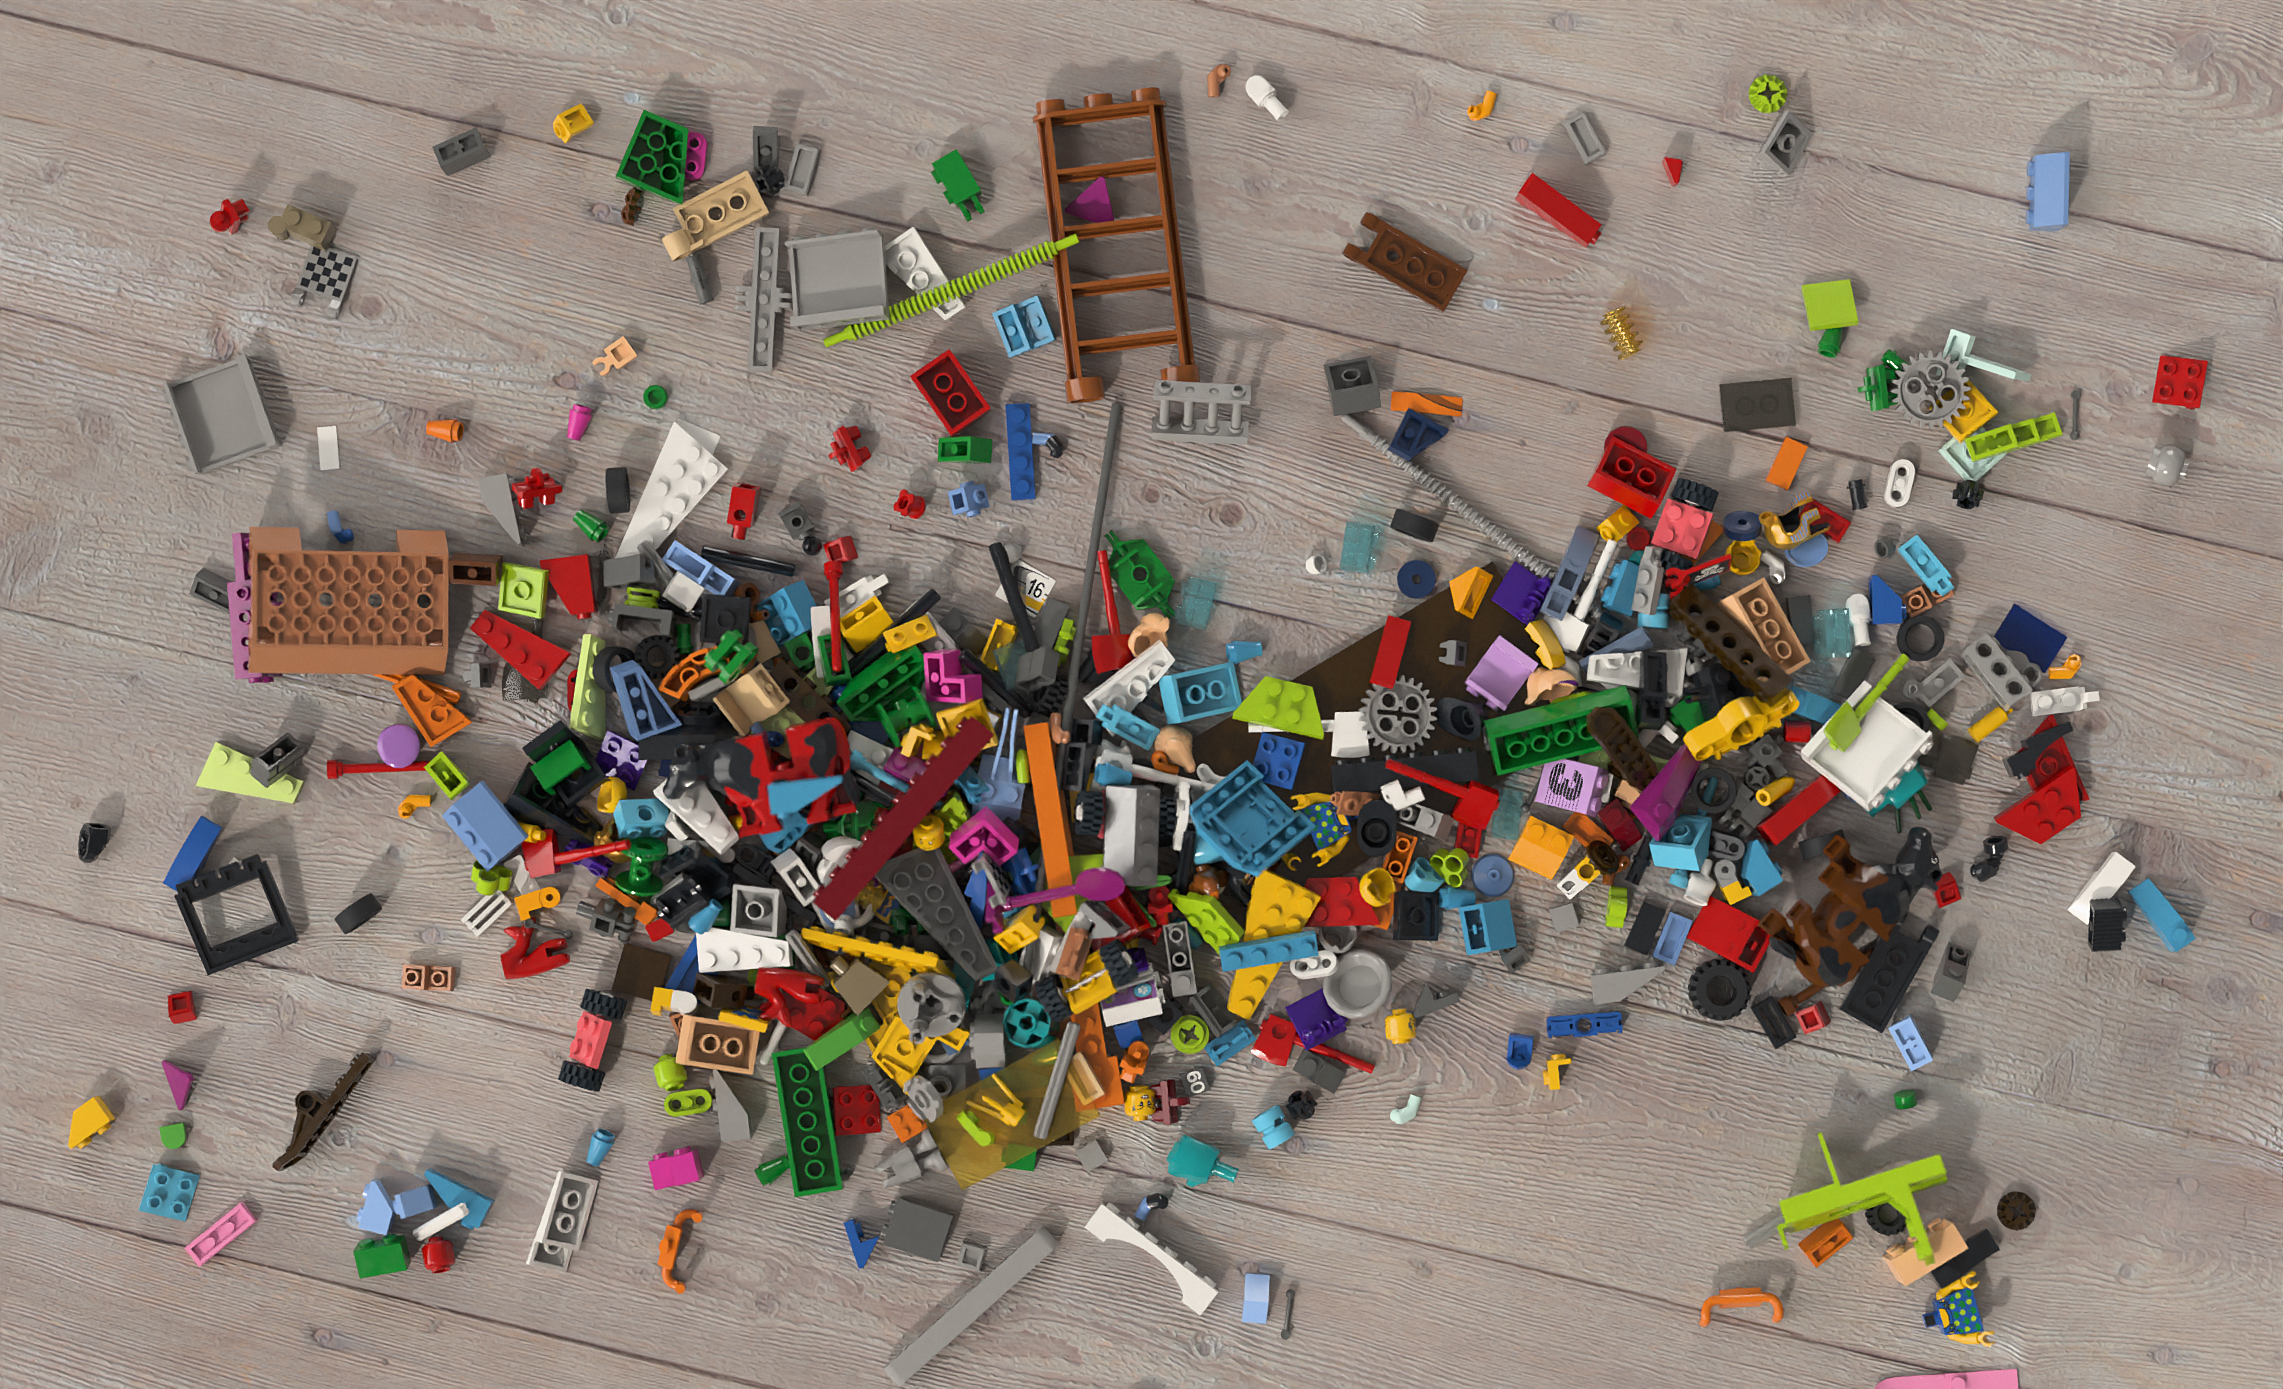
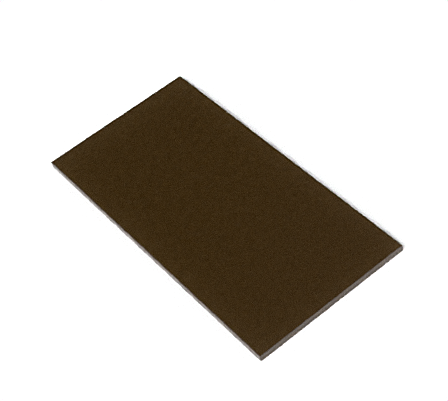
[1174,561,1572,887]

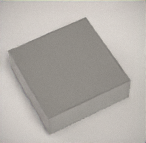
[1549,903,1579,933]
[1075,1139,1108,1173]
[956,1242,986,1272]

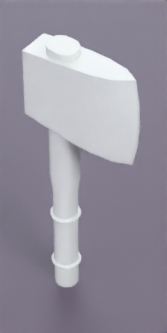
[1543,539,1617,653]
[1248,712,1370,758]
[1089,749,1215,793]

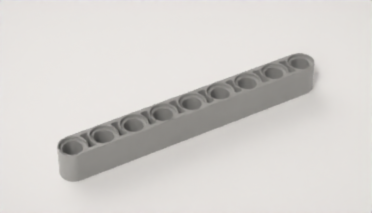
[883,1226,1059,1388]

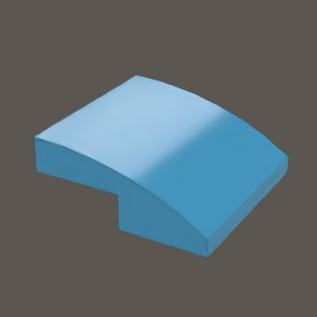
[992,295,1057,358]

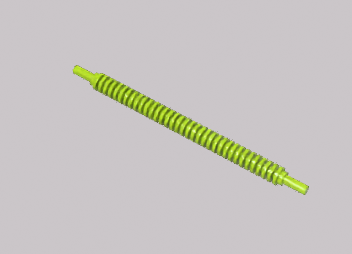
[823,234,1080,348]

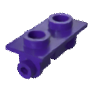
[565,839,614,878]

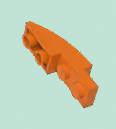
[1371,831,1418,930]

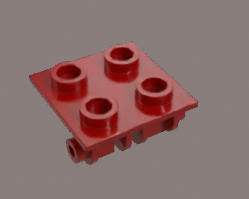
[2152,355,2208,410]
[833,1085,881,1136]

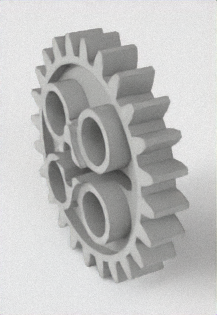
[1890,350,1971,429]
[1358,675,1437,753]

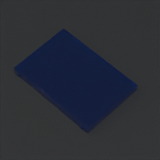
[1993,604,2068,673]

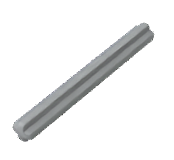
[1034,1022,1081,1139]

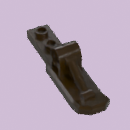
[1587,707,1684,819]
[272,1053,376,1171]

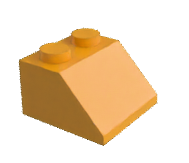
[1508,816,1574,880]

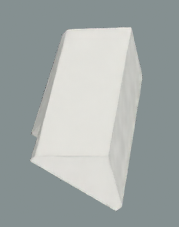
[526,1171,598,1273]

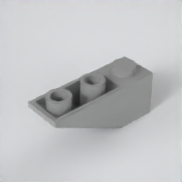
[478,473,527,546]
[1379,792,1454,841]
[1163,921,1198,997]
[1590,962,1665,1004]
[710,1069,753,1142]

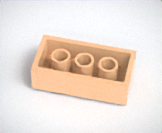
[1715,577,1811,681]

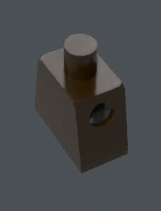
[693,972,755,1008]

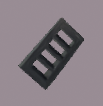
[1577,612,1624,658]

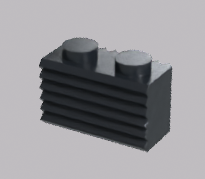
[2088,898,2127,952]

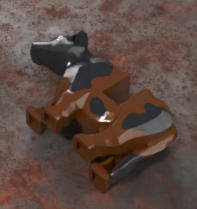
[1758,826,1942,987]

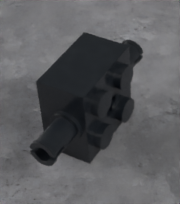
[1683,662,1755,721]

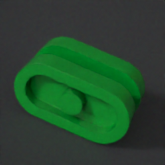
[704,629,758,685]

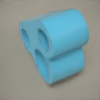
[1404,857,1445,892]

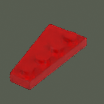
[470,610,572,690]

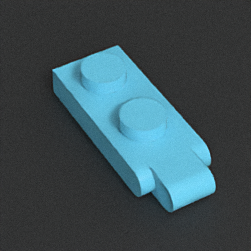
[1898,535,1954,597]
[1096,704,1161,751]

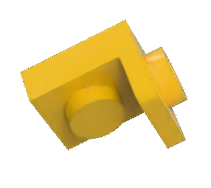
[553,103,594,143]

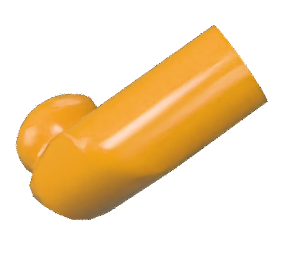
[1467,91,1497,121]

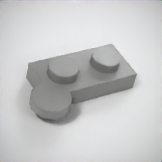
[1902,658,1966,708]

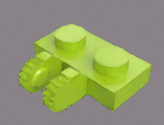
[1054,618,1076,667]

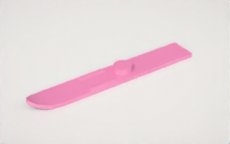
[1874,1369,2018,1389]

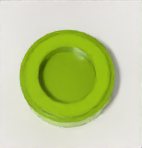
[1927,708,1948,731]

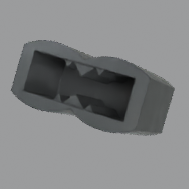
[1014,646,1059,692]

